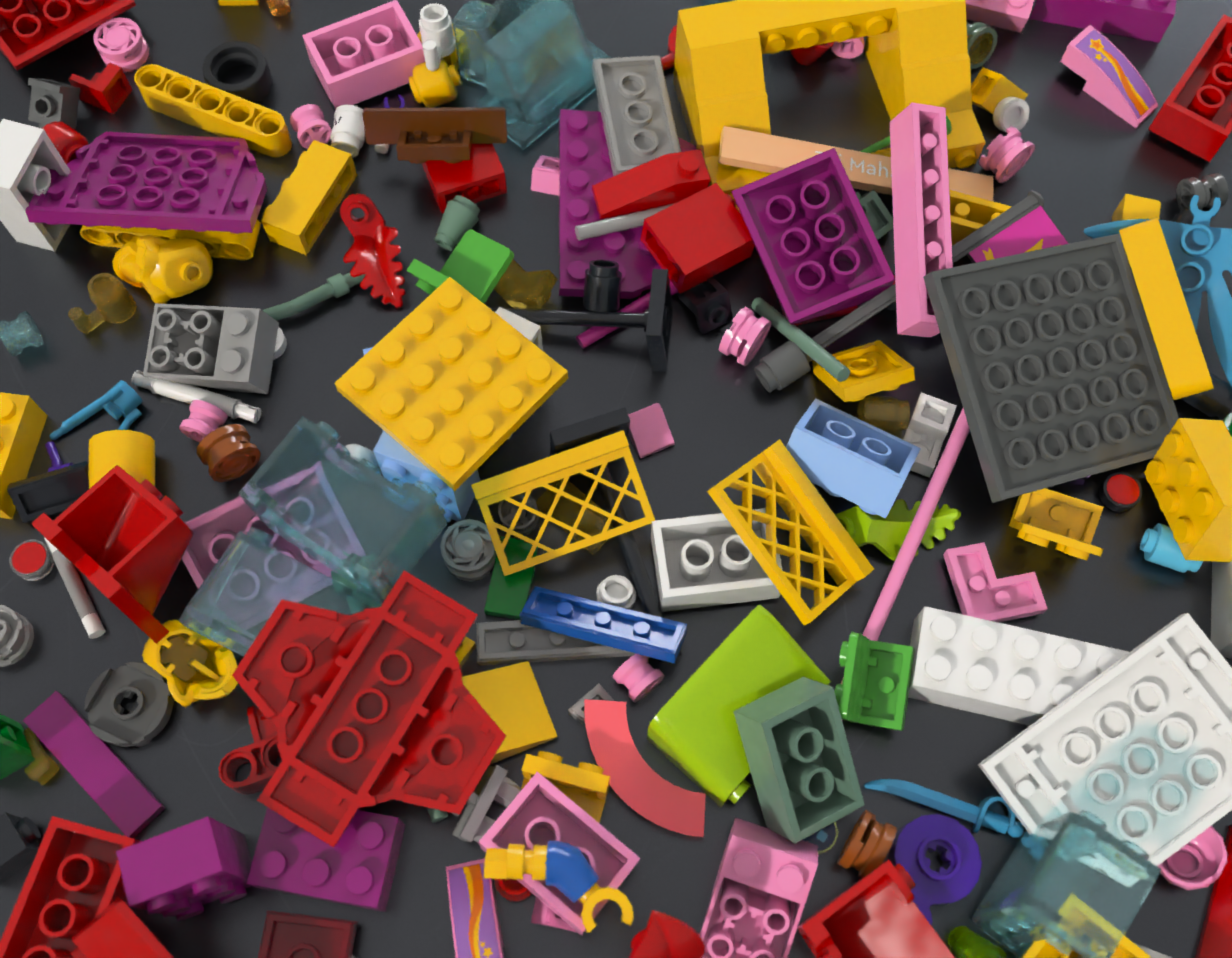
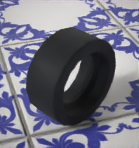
[202,41,272,103]

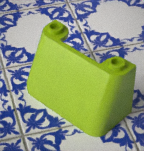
[647,605,831,808]

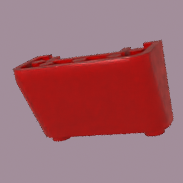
[797,860,955,958]

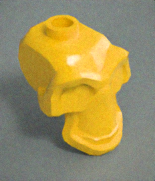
[112,235,213,304]
[142,620,238,708]

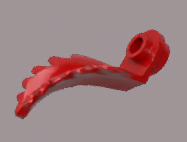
[340,194,406,308]

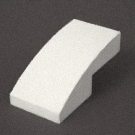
[902,392,957,478]

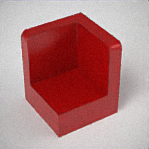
[68,63,133,114]

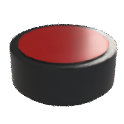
[1099,472,1142,512]

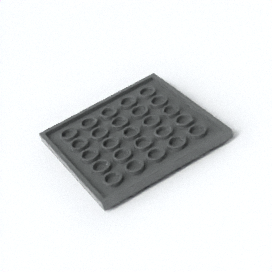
[923,233,1179,503]

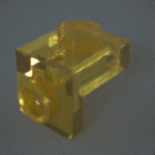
[494,259,558,309]

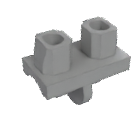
[452,765,522,842]

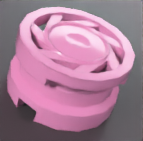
[94,17,149,72]
[979,127,1035,183]
[719,307,771,366]

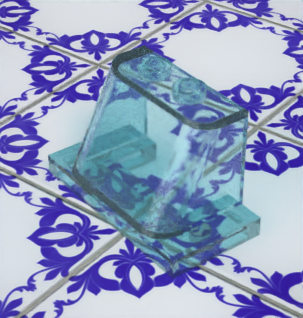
[475,0,611,150]

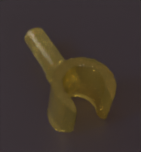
[24,727,59,786]

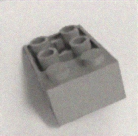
[143,303,279,394]

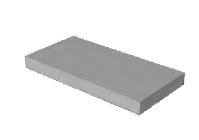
[592,55,681,176]

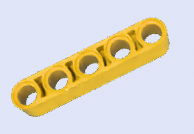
[134,64,292,158]
[1119,217,1214,400]
[80,219,261,260]

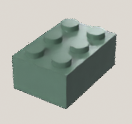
[733,677,865,844]

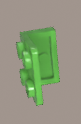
[406,230,514,303]
[835,632,915,731]

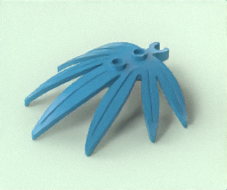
[1084,195,1232,395]

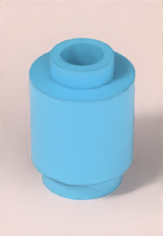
[1140,523,1203,573]

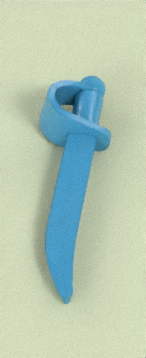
[864,779,1024,838]

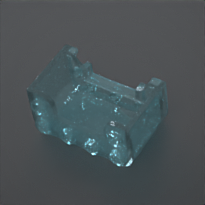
[238,416,447,603]
[971,810,1161,958]

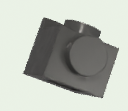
[28,78,80,129]

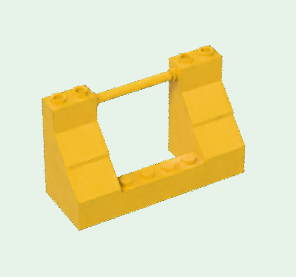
[673,0,986,204]

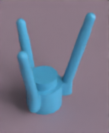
[50,380,143,440]

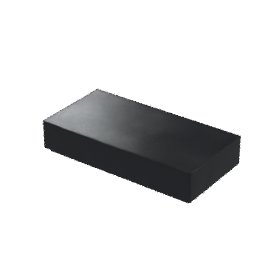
[7,461,89,523]

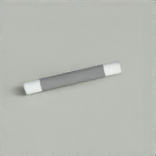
[44,538,105,639]

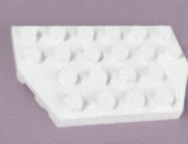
[978,613,1232,888]

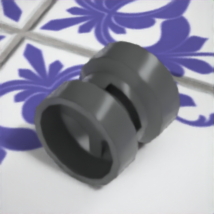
[1176,172,1229,210]
[498,493,540,536]

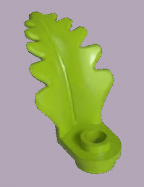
[835,499,961,561]

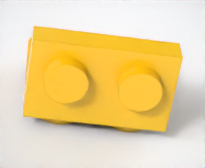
[1009,488,1104,561]
[521,751,610,824]

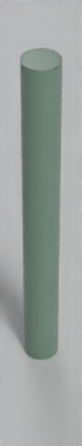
[751,297,850,382]

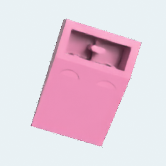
[700,817,818,958]

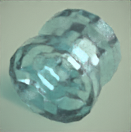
[0,311,43,356]

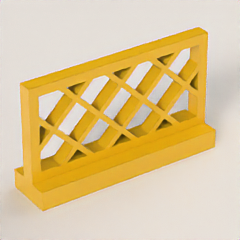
[471,430,656,576]
[707,439,874,625]

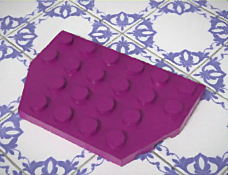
[559,109,697,299]
[25,132,267,234]

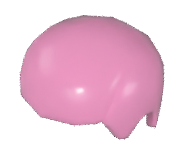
[1156,825,1228,890]

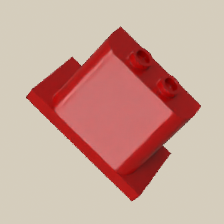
[31,465,194,644]

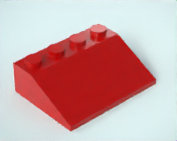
[0,0,136,70]

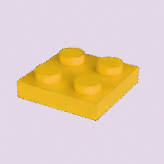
[812,340,915,402]

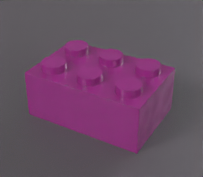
[246,807,406,912]
[116,816,252,921]

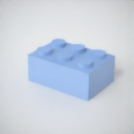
[786,398,921,519]
[373,430,480,522]

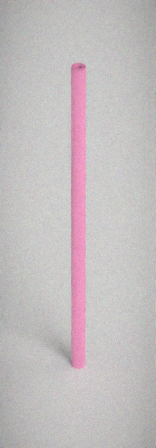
[840,408,970,721]

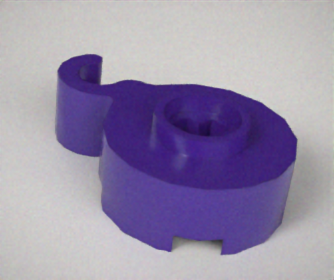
[887,814,982,926]

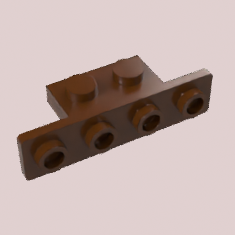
[362,107,508,164]

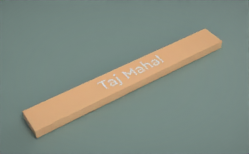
[718,126,993,201]

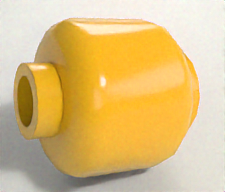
[408,58,462,108]

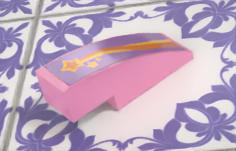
[1060,25,1159,128]
[446,858,504,958]

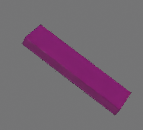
[23,691,166,839]

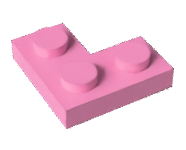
[943,542,1048,623]

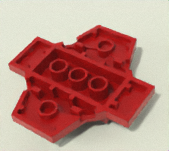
[232,570,506,848]

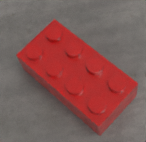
[1148,14,1232,162]
[0,816,142,958]

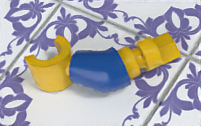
[484,840,633,933]

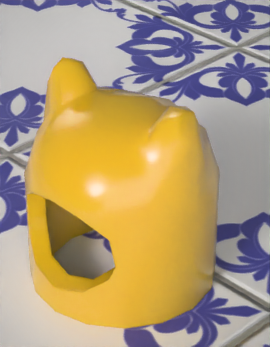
[89,430,155,489]

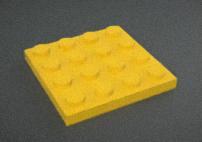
[334,277,568,491]

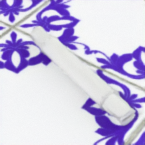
[132,370,262,423]

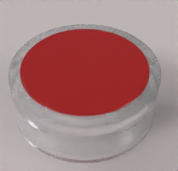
[9,539,55,581]

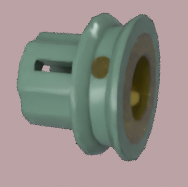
[967,22,997,69]

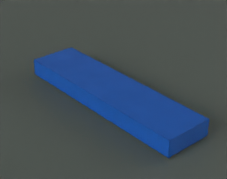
[520,586,687,663]

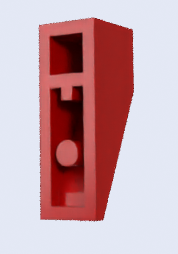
[592,149,710,219]

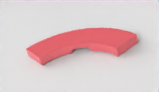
[584,699,706,837]

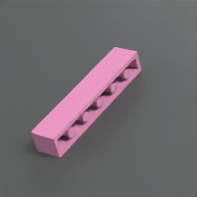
[890,102,953,338]

